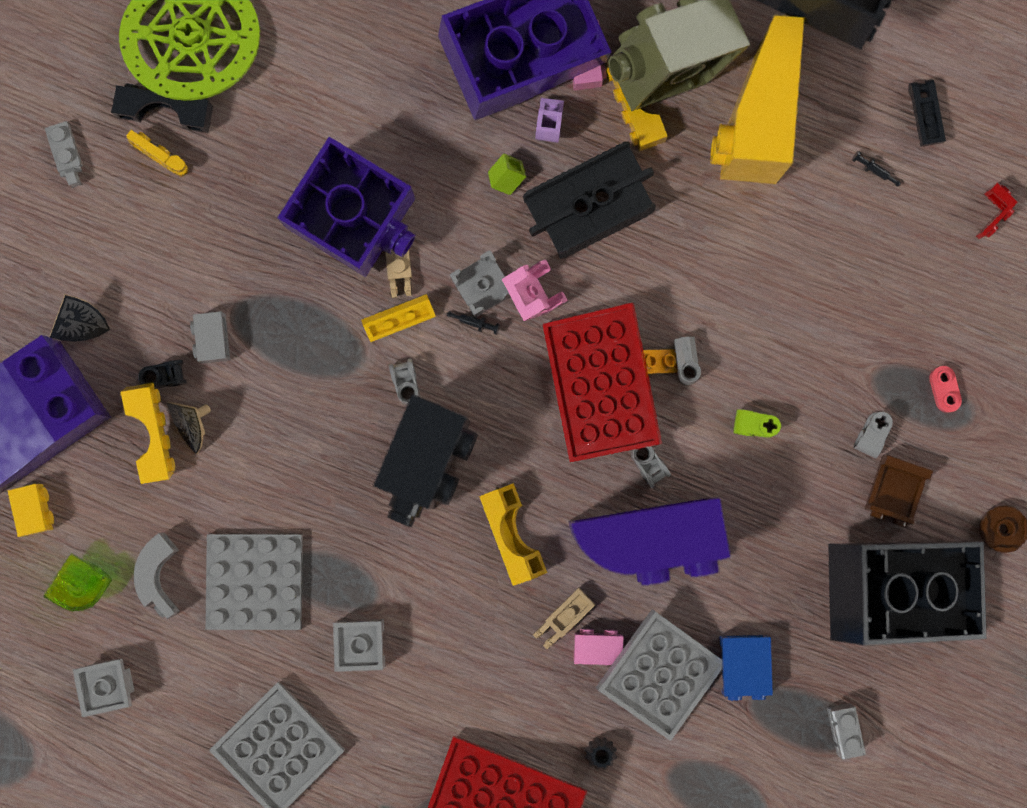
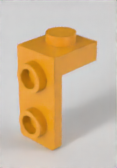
[643,349,678,374]

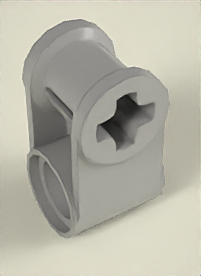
[388,358,420,405]
[854,412,893,459]
[631,446,671,489]

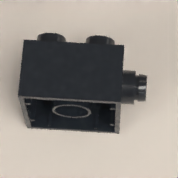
[373,394,478,527]

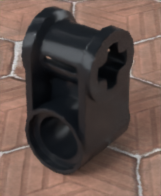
[138,360,187,389]

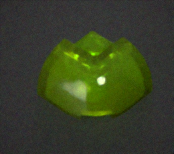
[43,553,112,612]

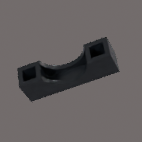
[111,84,213,133]

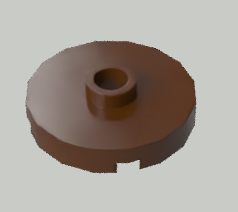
[979,505,1027,553]

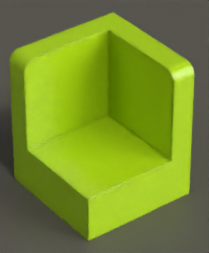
[488,153,526,195]

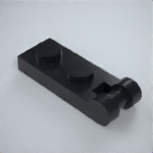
[908,79,946,147]

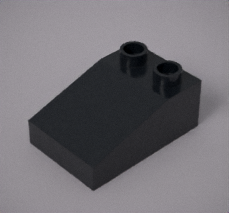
[828,541,986,646]

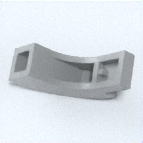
[134,532,180,619]

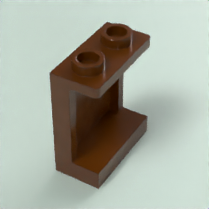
[865,455,933,528]

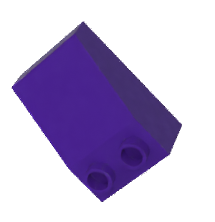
[438,0,611,121]
[0,335,111,493]

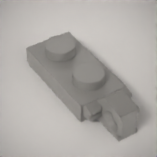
[45,121,83,188]

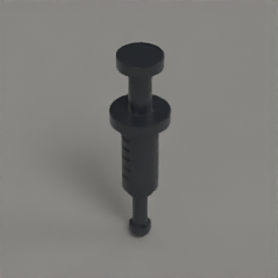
[852,151,901,187]
[446,312,500,335]

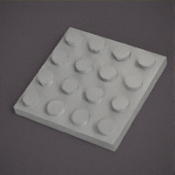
[205,534,303,630]
[595,609,722,741]
[209,682,345,808]

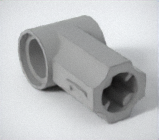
[674,336,701,385]

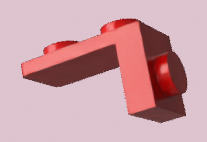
[976,183,1018,239]

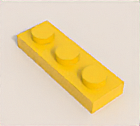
[361,294,436,342]

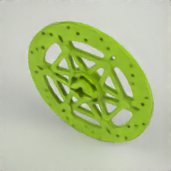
[119,0,260,101]

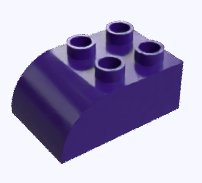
[568,498,730,585]

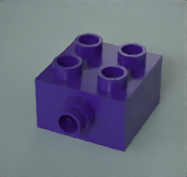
[277,137,416,277]

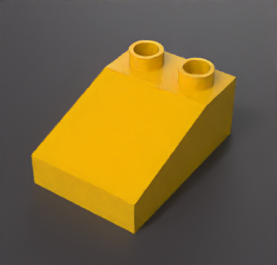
[710,15,804,184]

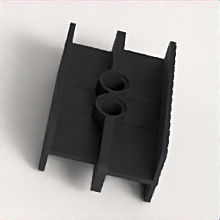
[523,141,656,259]

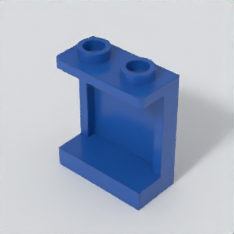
[720,635,773,700]

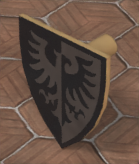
[49,294,110,342]
[167,402,211,454]

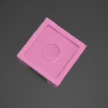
[502,260,568,321]

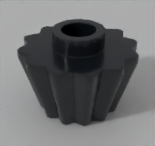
[585,737,617,770]

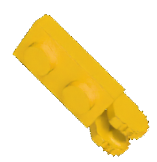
[126,130,188,177]

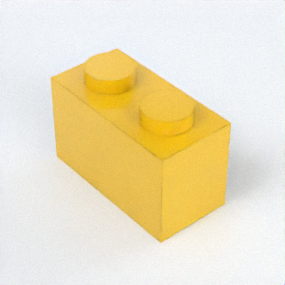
[8,484,54,537]

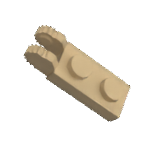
[385,250,412,298]
[533,587,596,649]

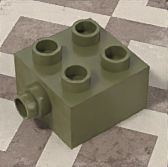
[608,0,750,111]

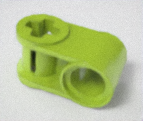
[733,410,781,438]

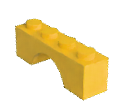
[605,59,668,152]
[121,383,175,484]
[479,483,547,586]

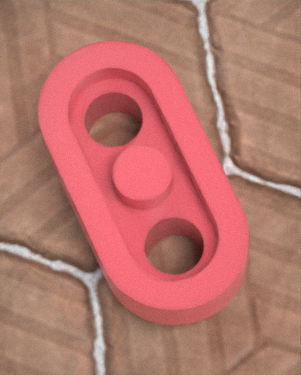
[929,366,962,413]

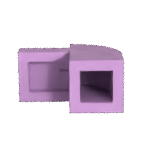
[535,98,564,143]

